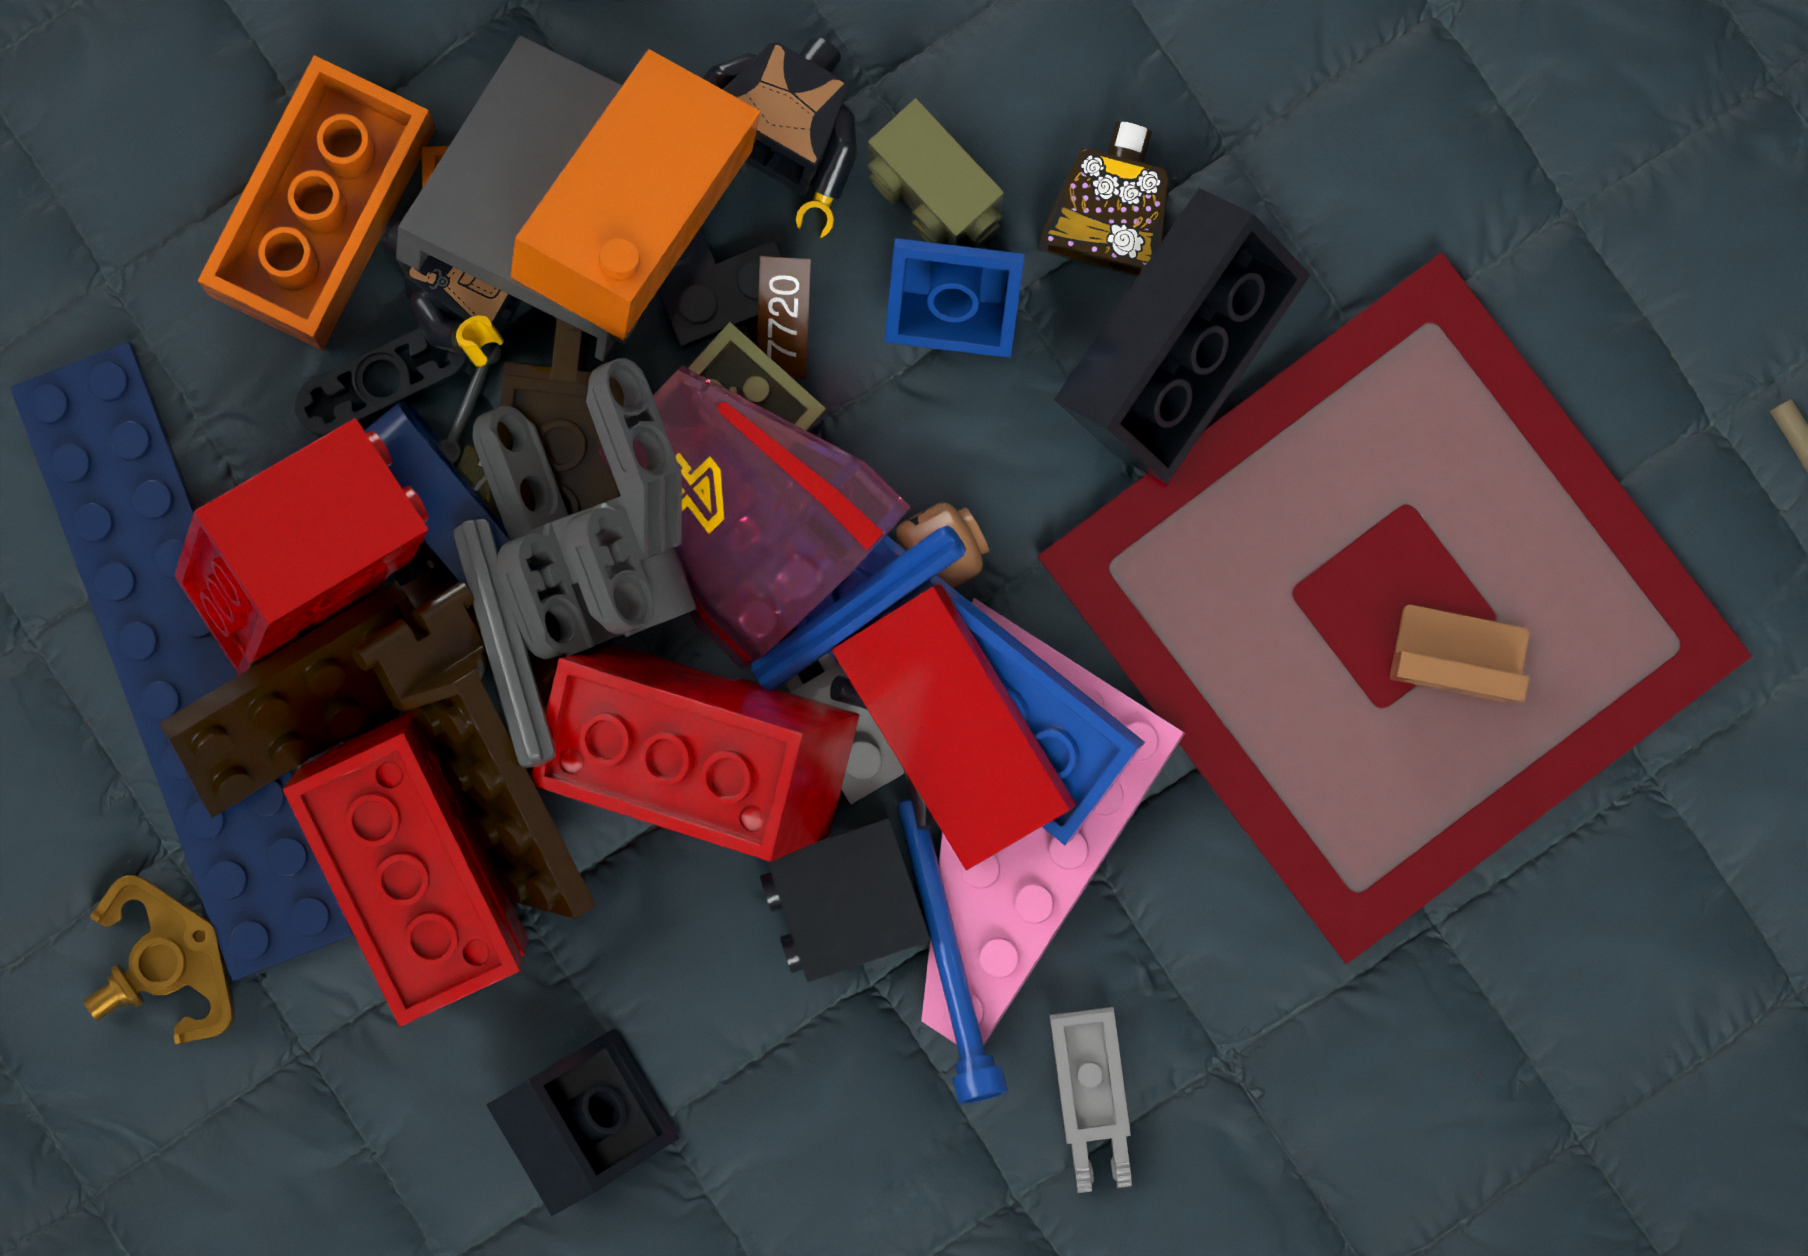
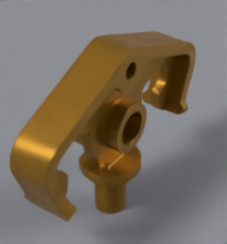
[83,876,235,1045]

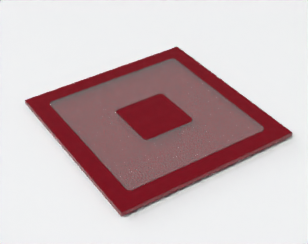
[1037,252,1752,965]

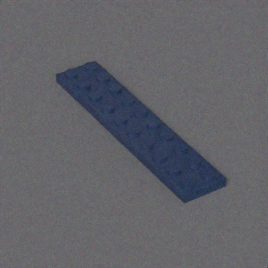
[10,342,354,982]

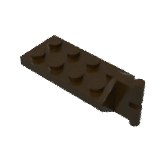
[489,318,624,644]
[159,556,484,818]
[351,581,596,919]

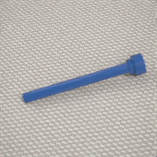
[898,798,1009,1105]

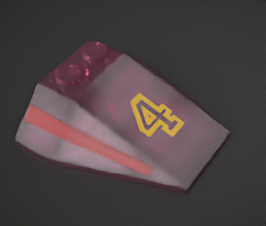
[597,366,910,669]

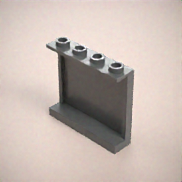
[396,35,639,361]

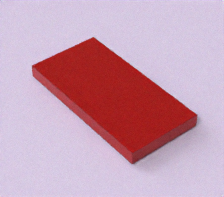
[831,582,1076,871]

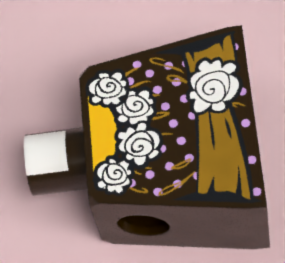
[1038,121,1168,277]

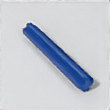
[751,526,966,690]

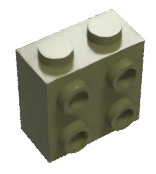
[868,98,1004,248]

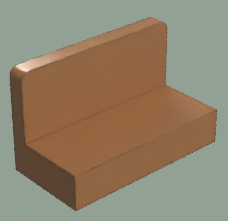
[1389,605,1530,705]

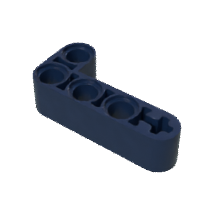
[364,401,545,600]

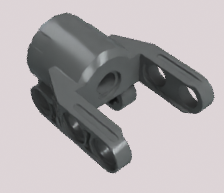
[472,358,697,659]

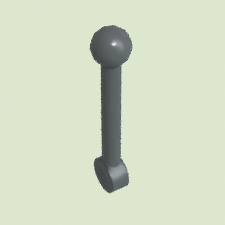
[439,344,502,464]

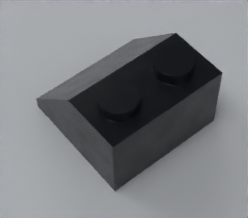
[486,1028,679,1216]

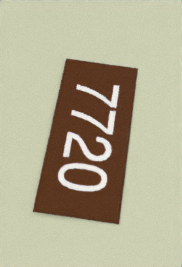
[757,256,811,379]

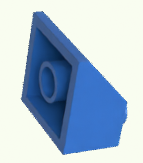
[884,238,1025,358]

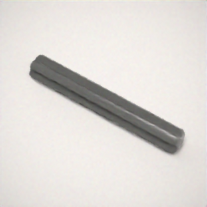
[453,519,556,768]

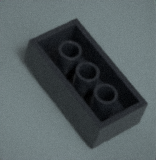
[1054,188,1310,484]

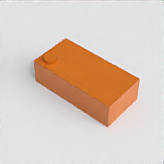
[510,49,761,341]
[197,55,436,351]

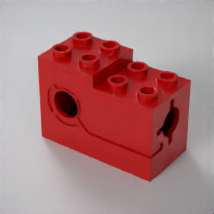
[174,418,429,675]
[531,645,860,862]
[282,712,530,1027]

